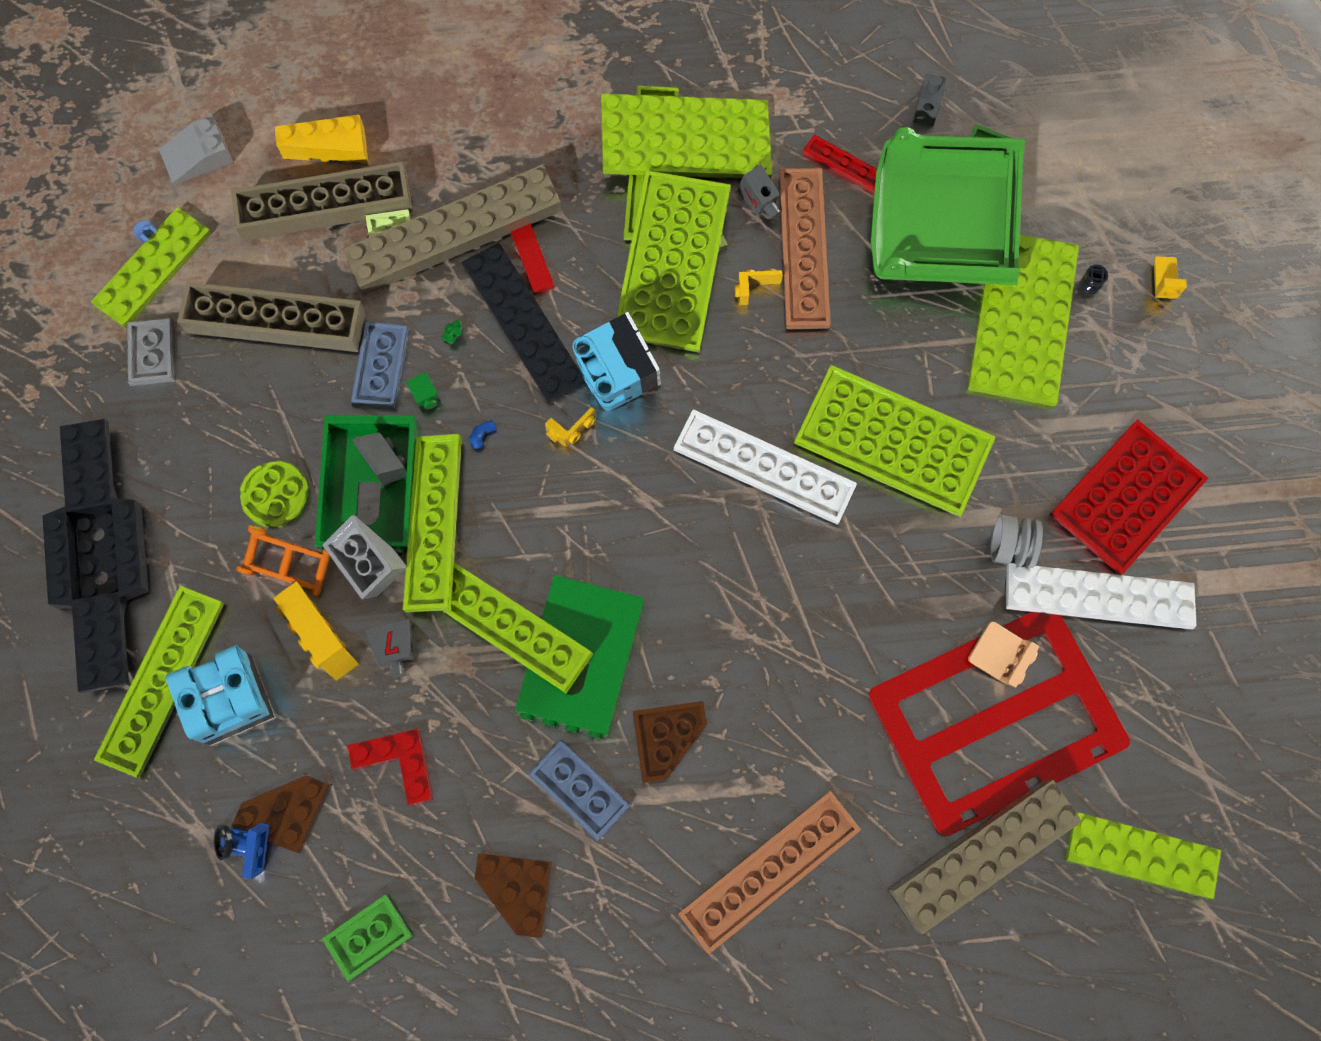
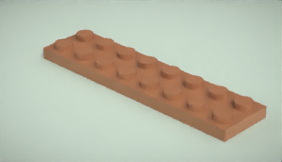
[779,168,831,329]
[678,791,861,955]

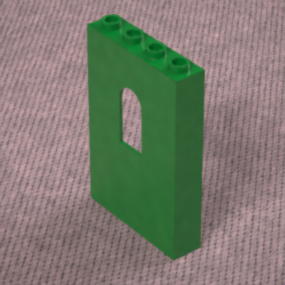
[315,415,418,555]
[515,575,645,740]

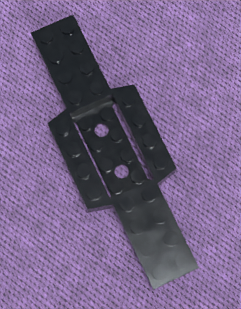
[42,419,149,693]

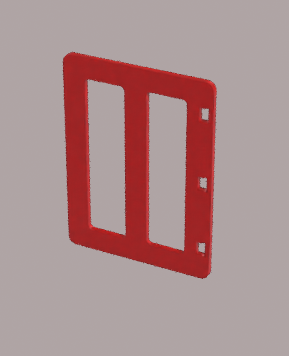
[869,612,1130,836]

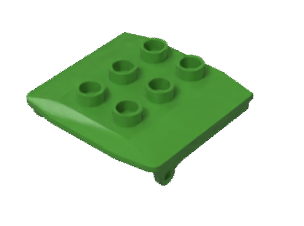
[871,127,1025,285]

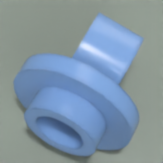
[133,220,157,242]

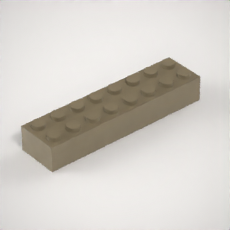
[231,161,413,241]
[177,282,366,352]
[888,780,1082,934]

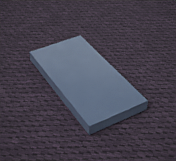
[350,321,410,410]
[528,739,631,842]

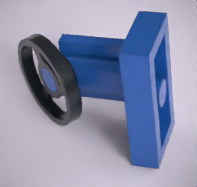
[214,823,269,879]

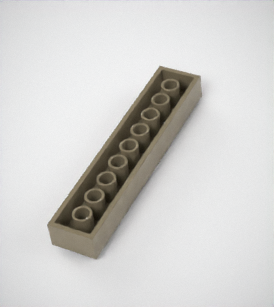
[342,164,562,295]

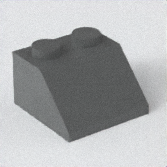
[352,433,407,489]

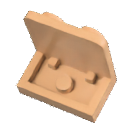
[968,622,1040,688]

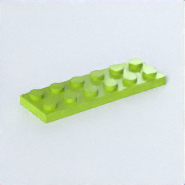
[91,207,212,329]
[1065,812,1221,899]

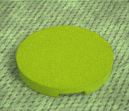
[240,461,309,528]

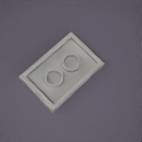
[127,318,175,386]

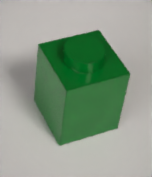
[406,372,441,411]

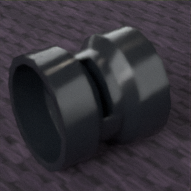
[1080,265,1108,294]

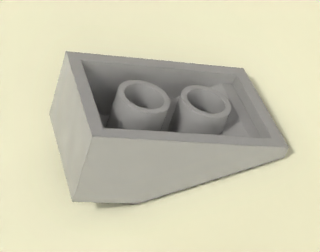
[159,115,233,185]
[322,515,407,599]

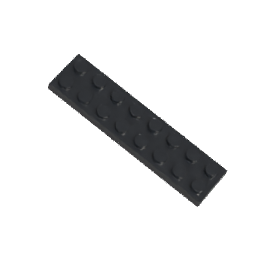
[461,242,586,404]

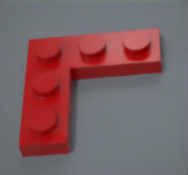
[347,729,433,806]

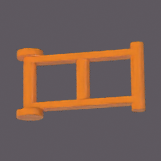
[236,525,331,596]

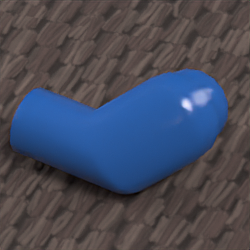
[469,420,497,449]

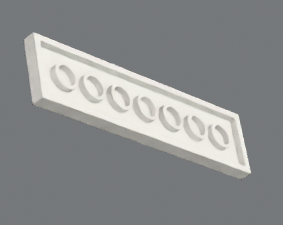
[674,409,857,525]
[1006,563,1196,630]

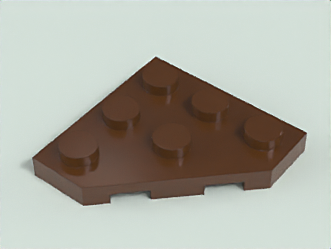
[633,701,707,784]
[231,775,330,853]
[475,853,551,938]

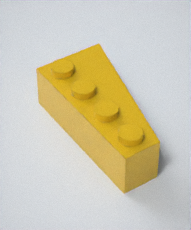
[275,115,369,165]
[274,581,359,681]

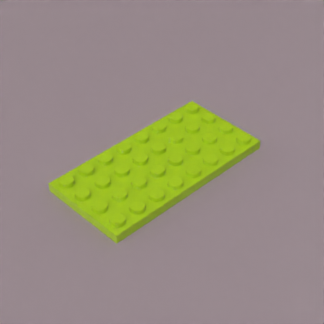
[601,94,772,179]
[616,170,731,352]
[967,234,1079,407]
[794,365,996,517]

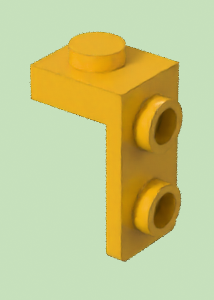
[1154,256,1187,299]
[734,269,783,305]
[545,407,596,448]

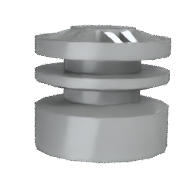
[991,514,1043,568]

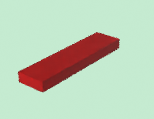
[803,134,877,194]
[511,223,555,295]

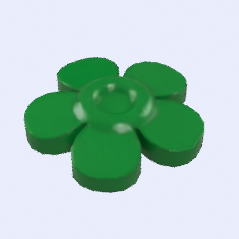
[442,320,462,344]

